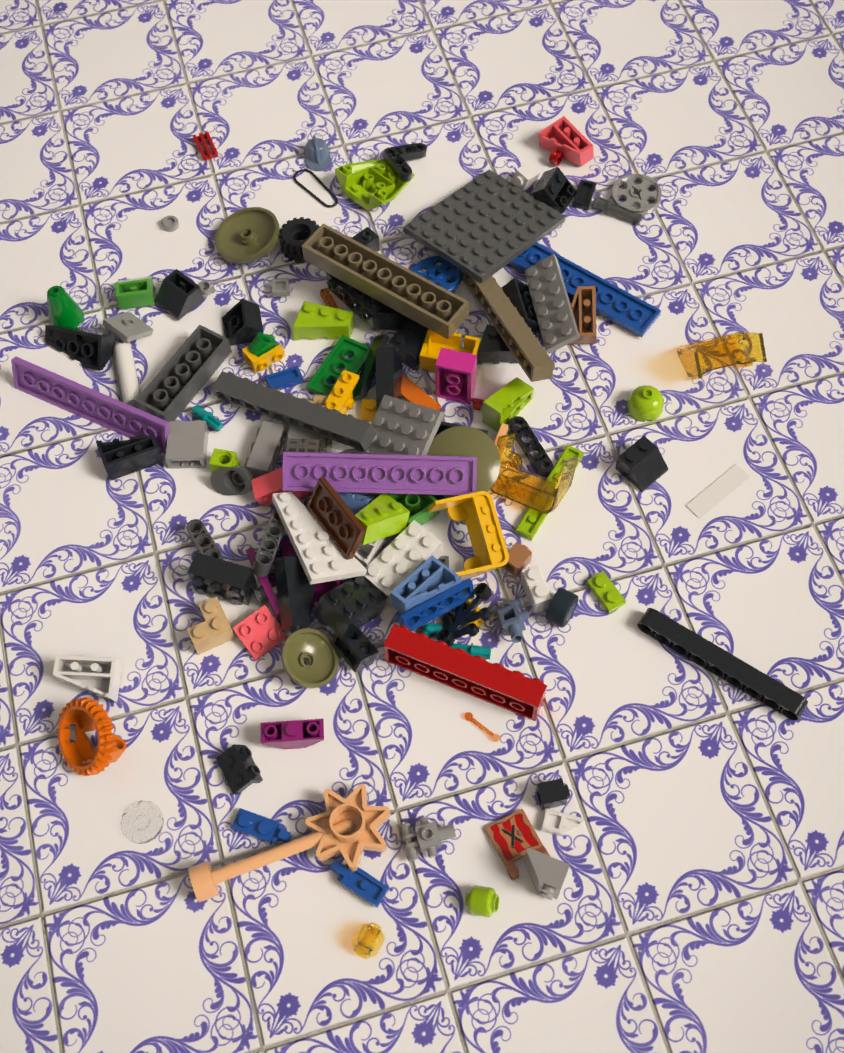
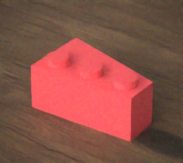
[538,116,594,167]
[251,467,313,507]

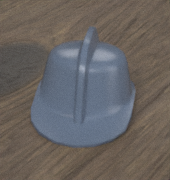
[304,135,331,171]

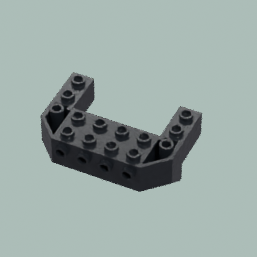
[326,227,429,330]

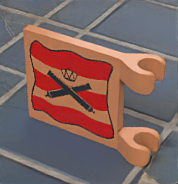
[485,808,550,880]

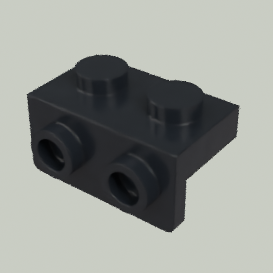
[216,744,263,795]

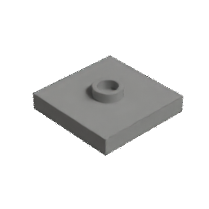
[103,312,153,343]

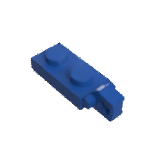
[231,808,292,845]
[330,860,389,908]

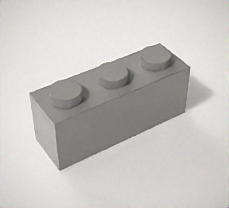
[245,421,287,478]

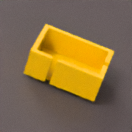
[419,329,481,371]

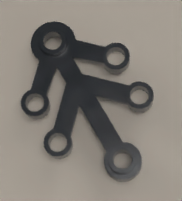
[436,583,492,646]

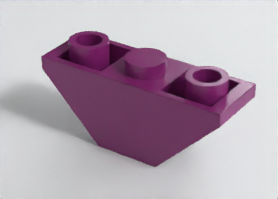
[261,719,324,750]

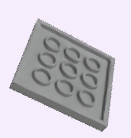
[367,395,445,455]

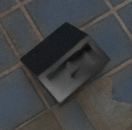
[530,167,577,214]
[155,269,204,320]

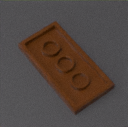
[306,477,366,560]

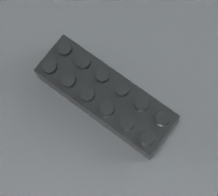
[135,325,232,422]

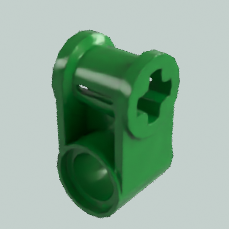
[248,332,280,356]

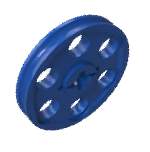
[412,255,462,292]

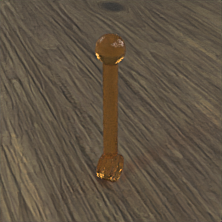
[464,712,500,742]

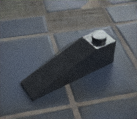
[45,325,115,370]

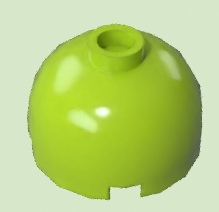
[627,385,664,422]

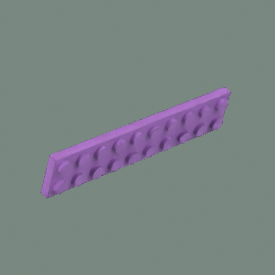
[11,356,169,454]
[283,451,477,495]

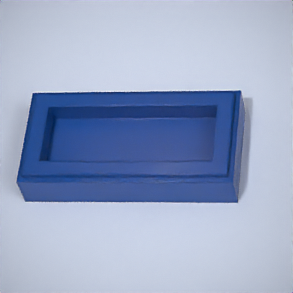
[264,365,304,390]

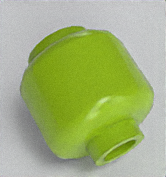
[465,885,499,917]

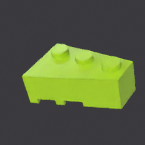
[292,301,355,341]
[482,377,534,433]
[355,493,410,545]

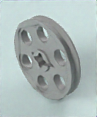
[611,174,662,215]

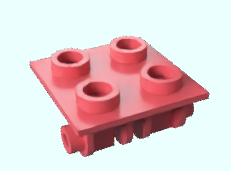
[232,605,288,661]

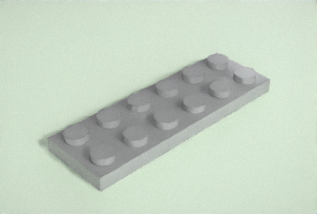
[524,254,580,354]

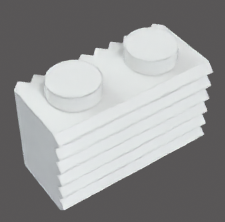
[520,565,553,613]

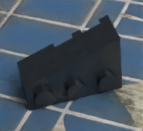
[388,319,428,372]
[477,324,539,365]
[96,435,164,481]

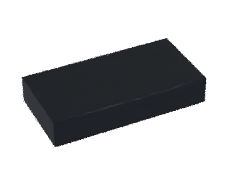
[572,180,597,211]

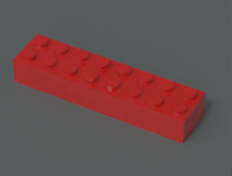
[383,625,547,721]

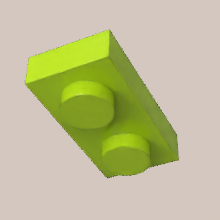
[587,571,626,614]

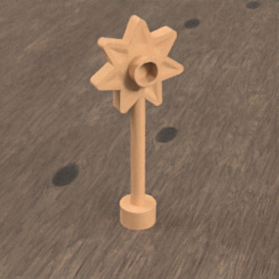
[188,784,390,902]

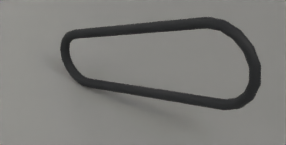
[293,169,338,208]

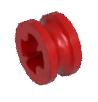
[549,149,564,166]

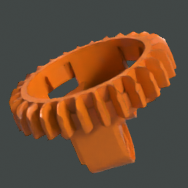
[55,697,126,776]

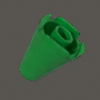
[47,286,84,328]

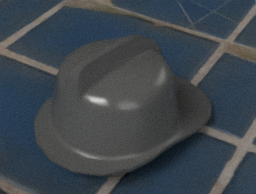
[210,465,253,496]

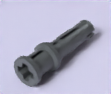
[592,194,643,225]

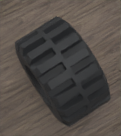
[279,217,320,263]

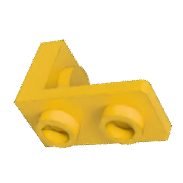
[242,344,285,373]

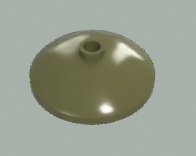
[281,628,339,688]

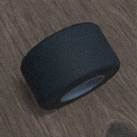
[546,588,579,627]

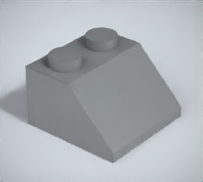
[524,847,570,900]

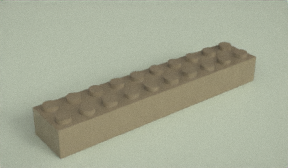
[302,223,469,340]

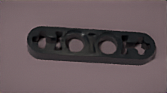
[510,416,553,477]

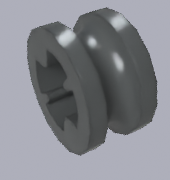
[252,586,268,606]

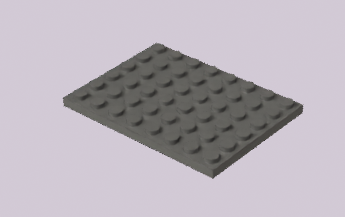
[403,169,566,283]

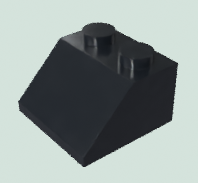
[222,298,264,346]
[615,436,668,492]

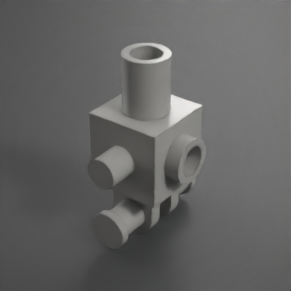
[400,817,456,861]

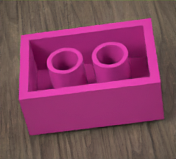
[435,348,477,404]

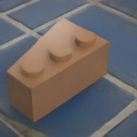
[567,286,597,345]

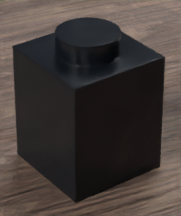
[536,778,570,810]

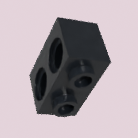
[330,629,379,672]

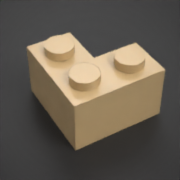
[187,596,235,655]

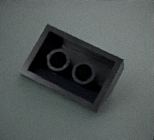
[502,278,541,334]

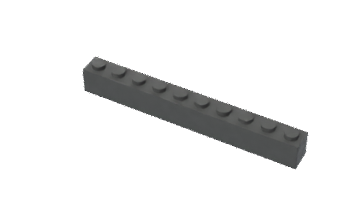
[211,371,376,452]

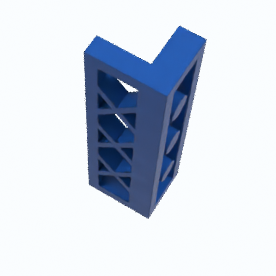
[396,578,475,632]

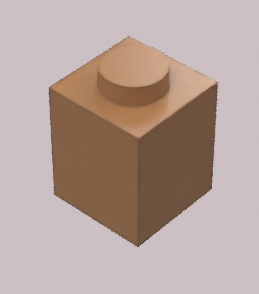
[503,542,532,577]

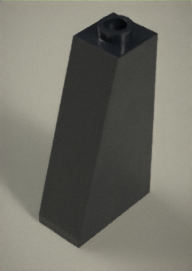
[376,347,403,412]
[274,556,315,634]

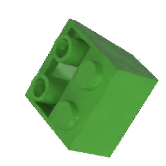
[115,276,155,309]

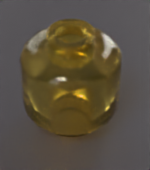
[351,922,385,959]

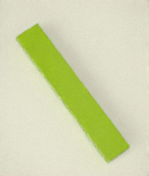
[515,445,584,541]

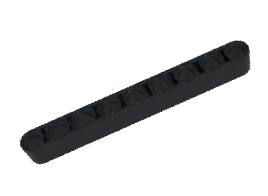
[637,608,808,721]

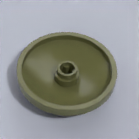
[215,207,281,264]
[427,426,500,498]

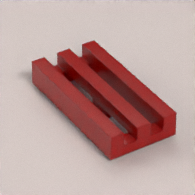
[192,131,219,161]

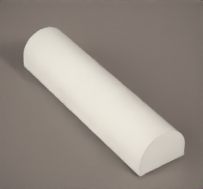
[113,343,141,407]

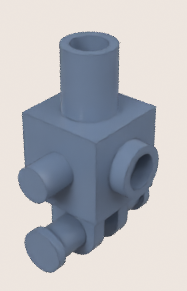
[491,596,530,643]

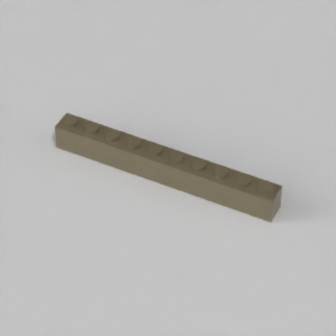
[462,272,555,382]

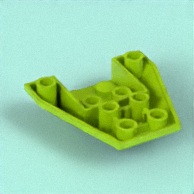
[335,159,415,211]

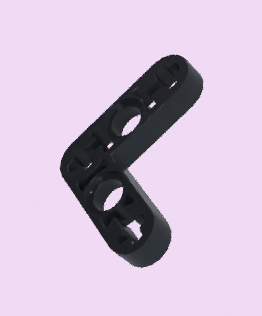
[383,143,427,182]

